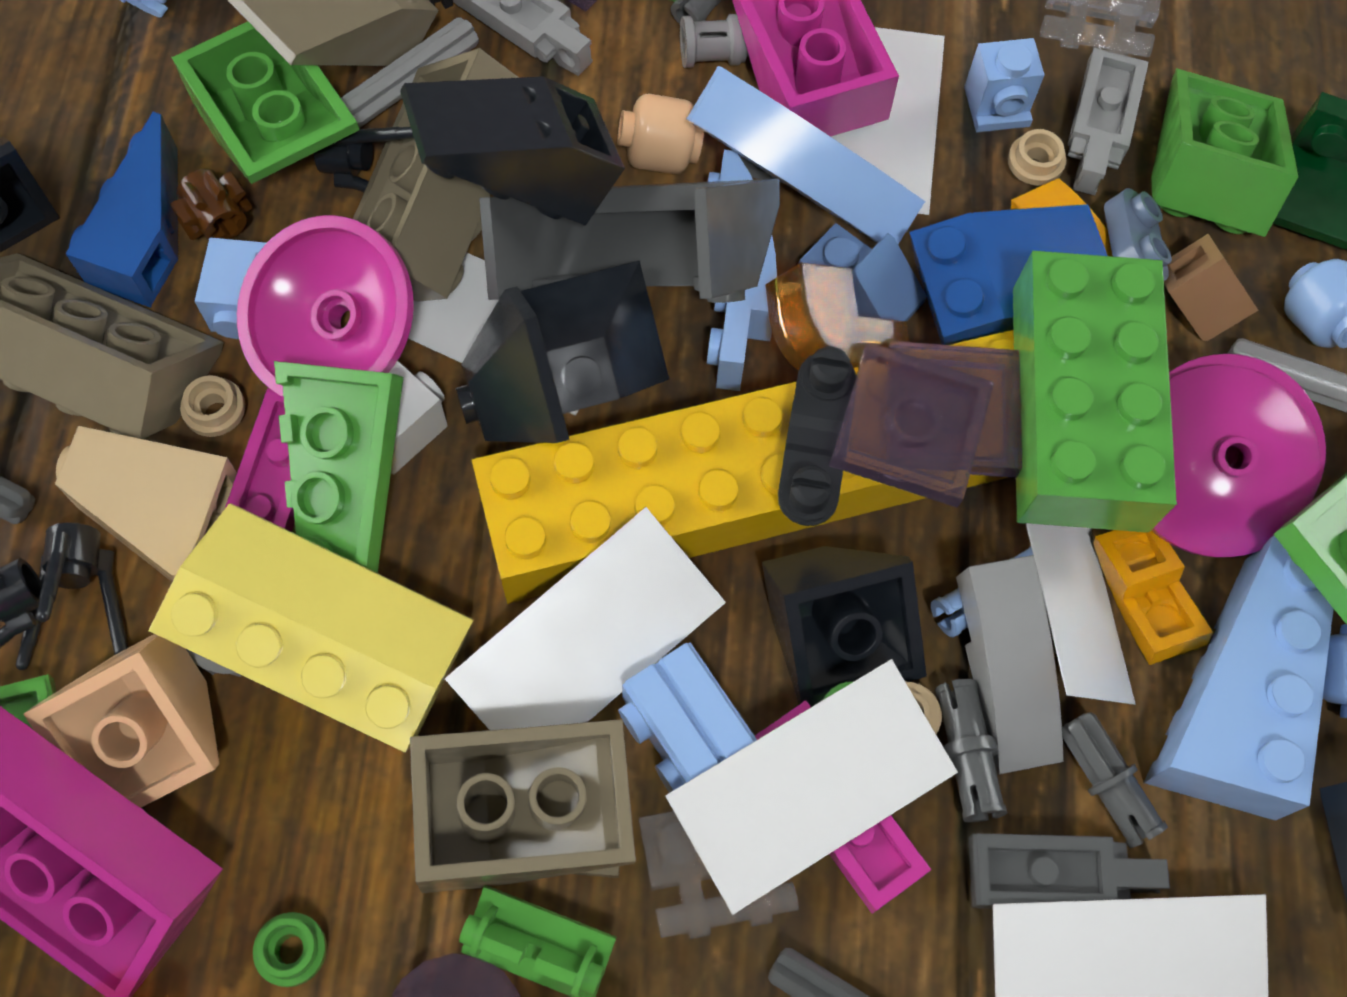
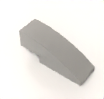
[956,555,1064,775]

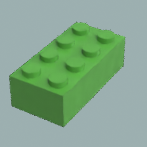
[1013,250,1177,532]

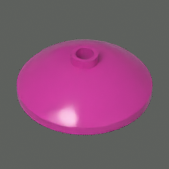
[237,215,414,397]
[1152,365,1321,557]

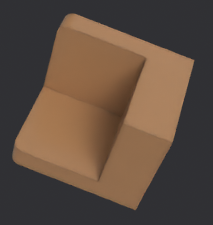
[1164,234,1259,341]

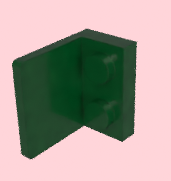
[1273,92,1347,250]

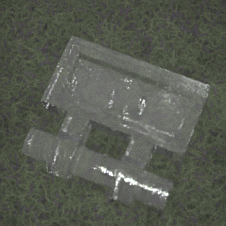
[1040,0,1161,57]
[638,811,799,939]

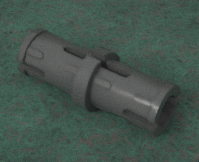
[935,679,1008,822]

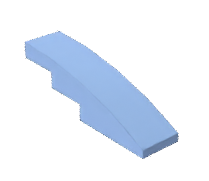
[687,66,925,244]

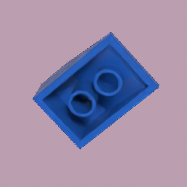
[909,204,1108,347]

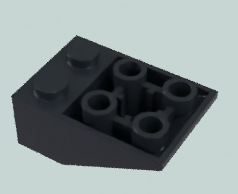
[400,76,625,226]

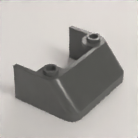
[479,179,780,303]

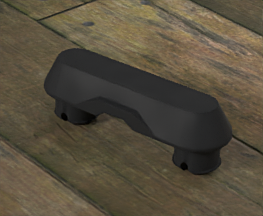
[778,346,857,526]

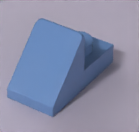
[797,223,927,341]

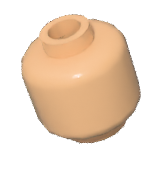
[617,94,704,174]

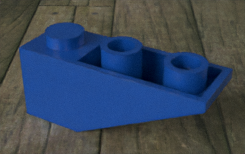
[66,112,178,307]

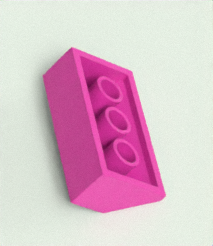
[0,706,223,997]

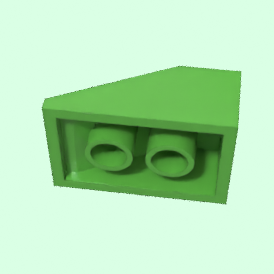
[171,22,360,184]
[1151,68,1298,237]

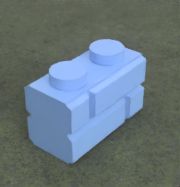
[618,642,757,793]

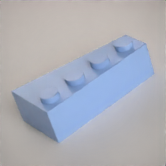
[1144,535,1334,821]

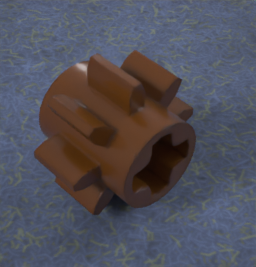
[170,169,252,241]

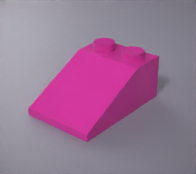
[732,0,899,137]

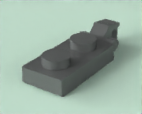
[969,833,1170,909]

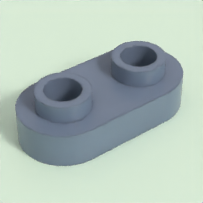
[1104,188,1172,281]

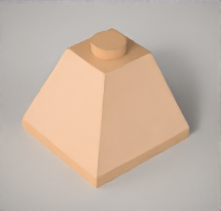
[23,634,219,808]

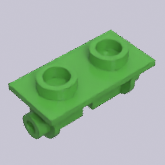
[459,885,617,997]

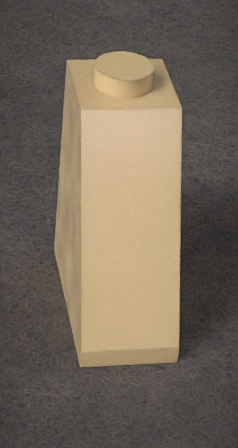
[55,426,237,582]

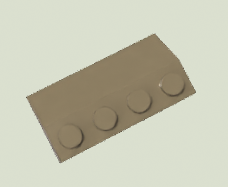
[353,48,519,302]
[0,253,223,439]

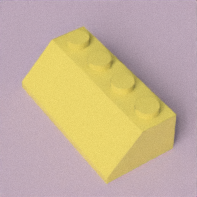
[148,504,474,752]

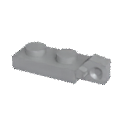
[453,0,593,76]
[1067,48,1149,196]

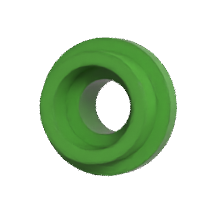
[253,912,327,987]

